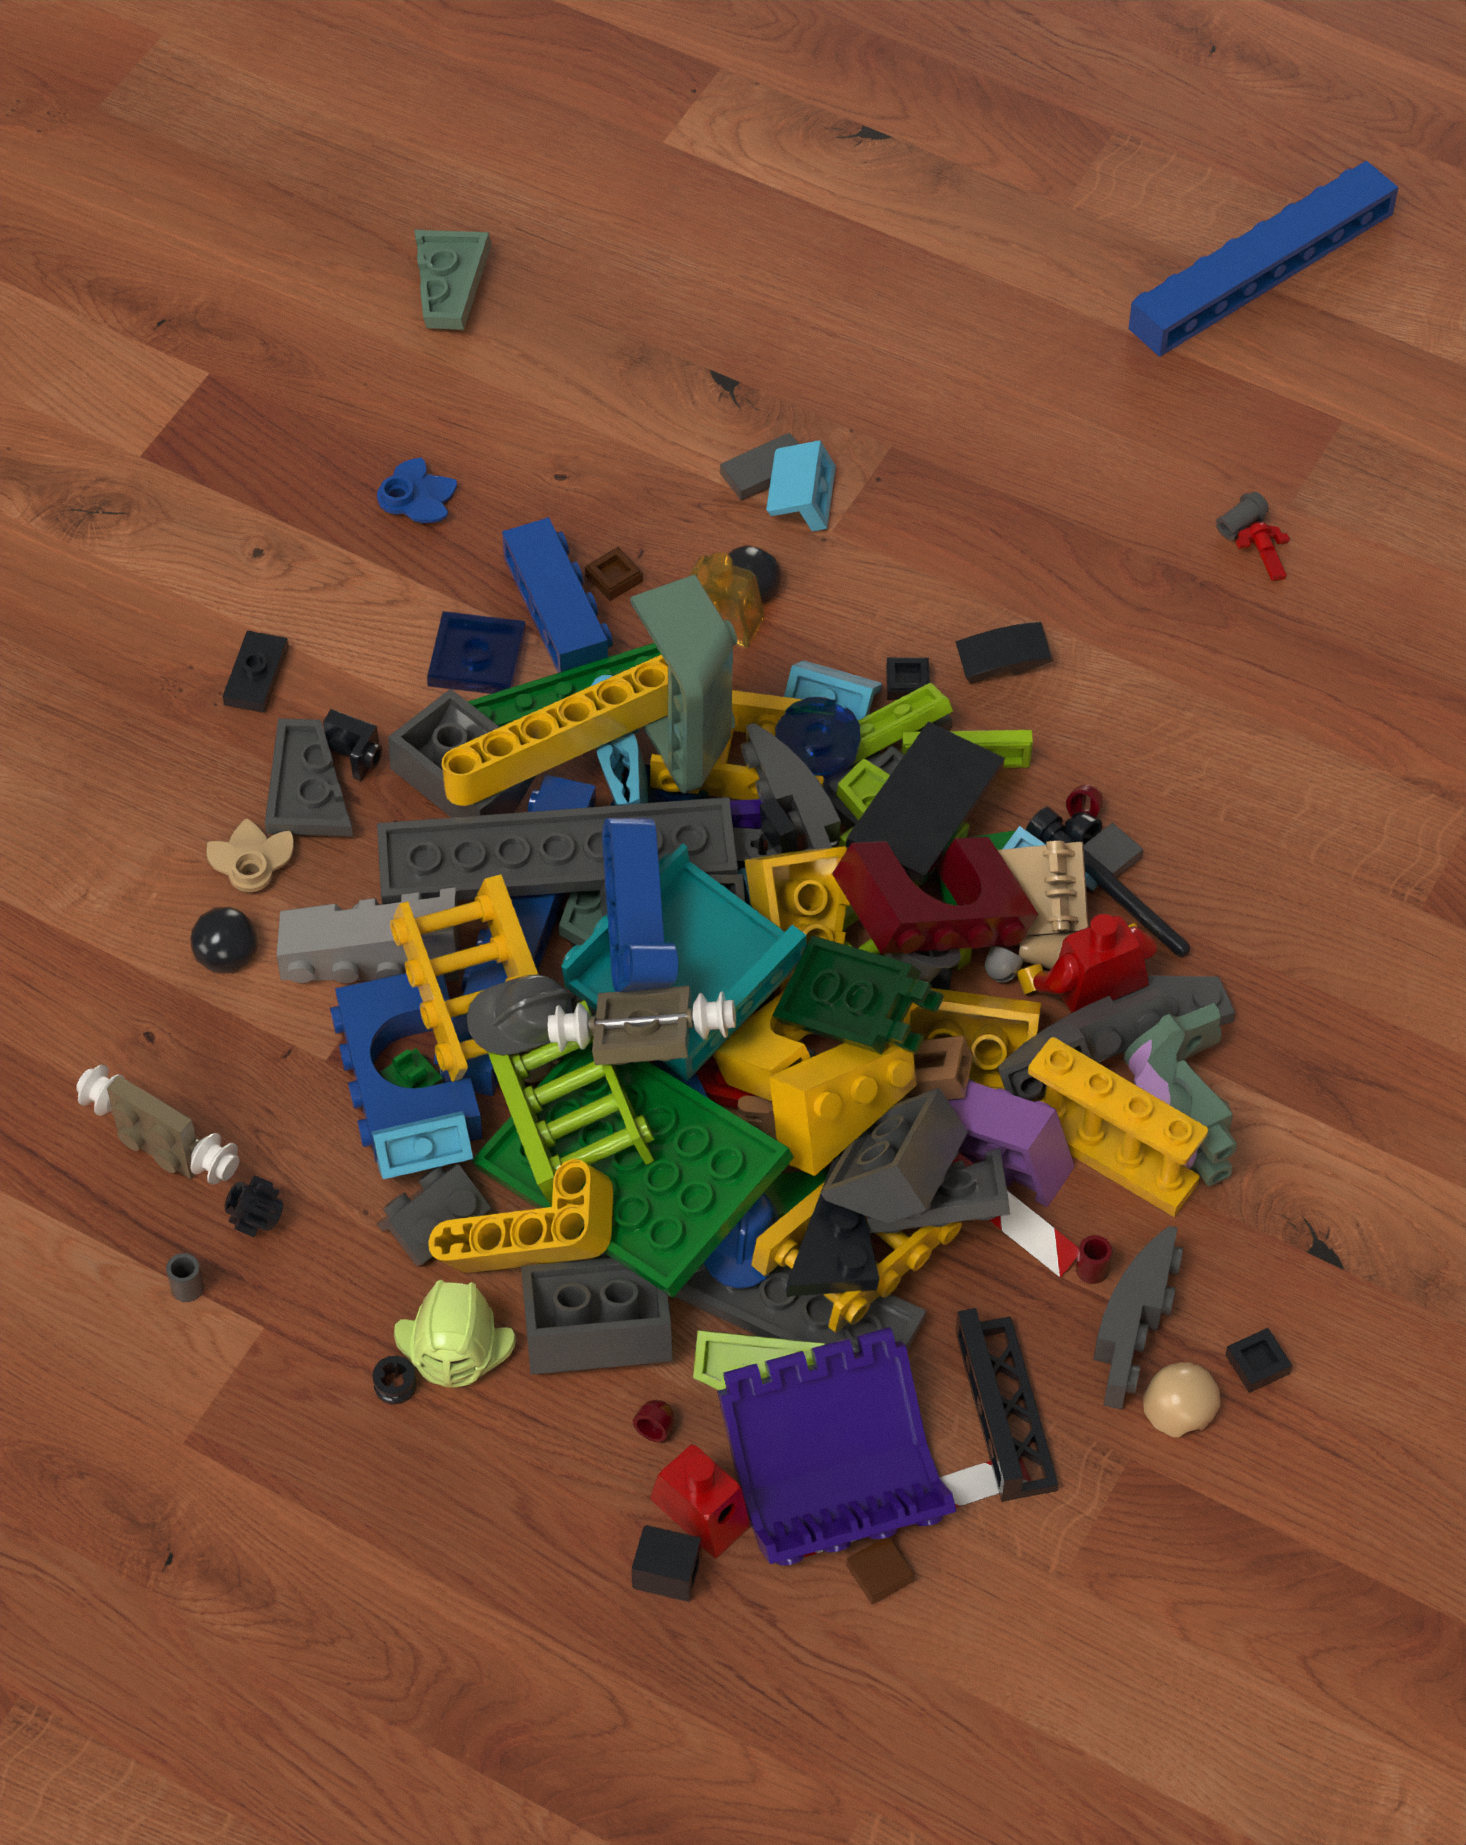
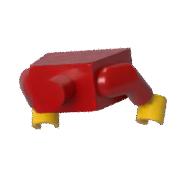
[1017,914,1157,1013]

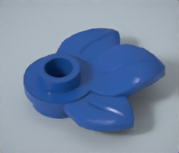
[377,457,457,523]

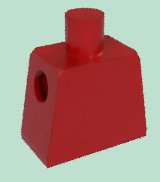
[650,1444,750,1559]

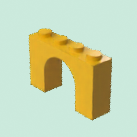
[713,991,918,1101]

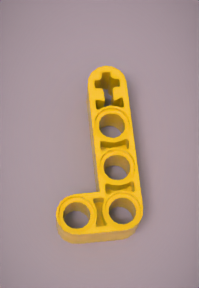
[428,1159,613,1273]

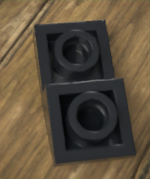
[956,622,1054,684]

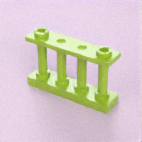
[488,1000,655,1207]

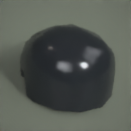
[714,545,782,608]
[190,907,258,973]

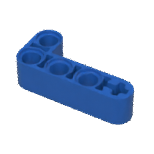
[602,818,678,992]

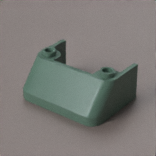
[630,574,737,793]

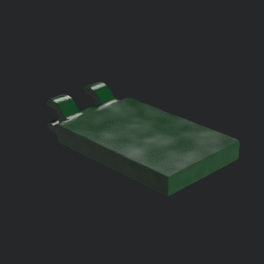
[772,935,945,1054]

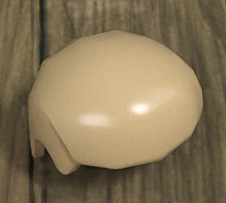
[1143,1362,1221,1438]

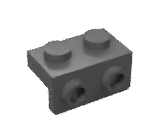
[377,1164,491,1266]

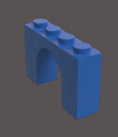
[330,973,483,1163]

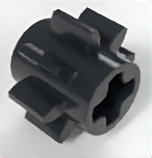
[225,1175,283,1237]

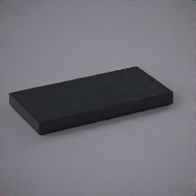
[845,721,1005,885]

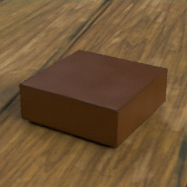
[585,547,643,601]
[846,1537,914,1604]

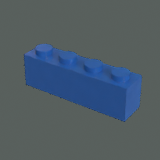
[502,517,613,673]

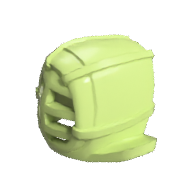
[394,1280,516,1388]

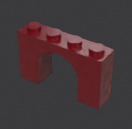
[832,837,1039,954]

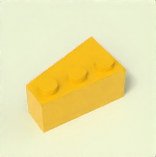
[769,1042,917,1176]

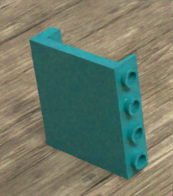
[561,843,807,1081]

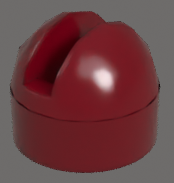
[1066,784,1103,817]
[633,1400,675,1442]

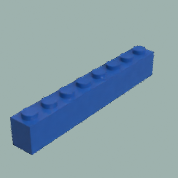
[1128,160,1399,357]
[434,774,596,1096]

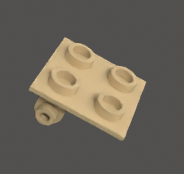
[998,841,1088,936]

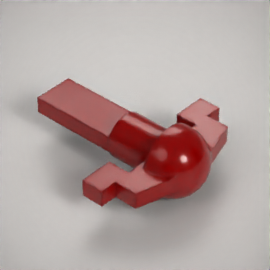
[1235,522,1290,581]

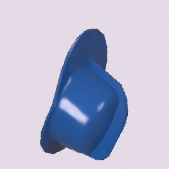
[704,1193,779,1289]

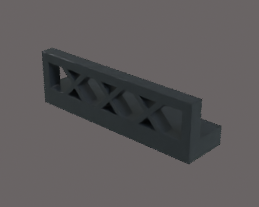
[955,1308,1058,1502]

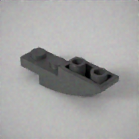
[741,723,841,851]
[997,987,1169,1101]
[1093,1226,1183,1410]

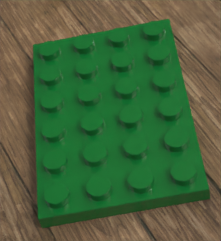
[472,1043,794,1298]

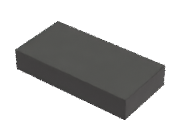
[720,432,799,500]

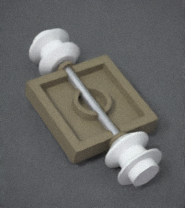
[548,986,736,1065]
[77,1065,239,1185]

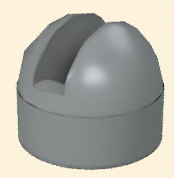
[984,946,1024,983]

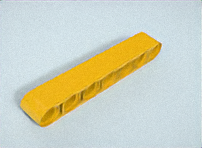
[442,655,668,806]

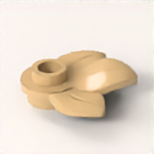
[206,819,294,892]

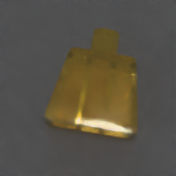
[689,553,764,648]

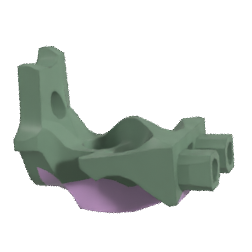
[1124,1003,1237,1186]

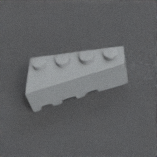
[276,887,461,983]

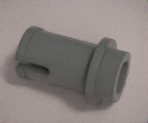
[1216,492,1269,540]

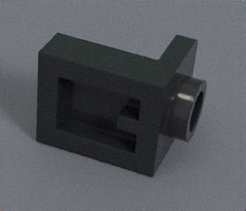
[323,709,382,781]

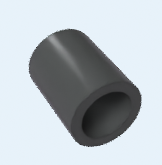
[166,1253,204,1302]

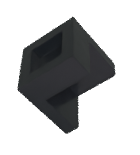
[631,1525,701,1602]

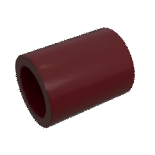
[1076,1235,1112,1284]

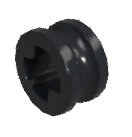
[372,1356,416,1405]

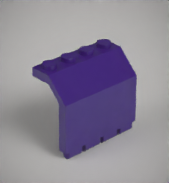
[717,1327,956,1565]

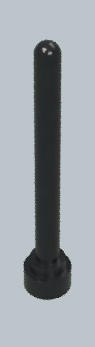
[1026,806,1190,957]

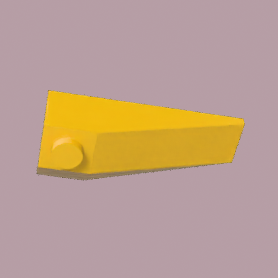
[745,846,850,1035]

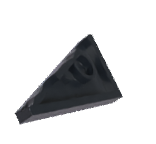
[786,1149,879,1297]

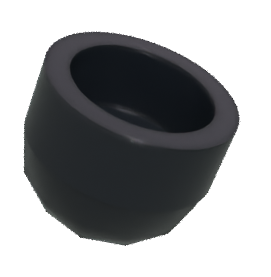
[1064,812,1102,845]

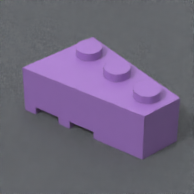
[948,1078,1075,1207]

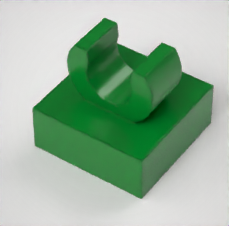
[379,1048,443,1088]

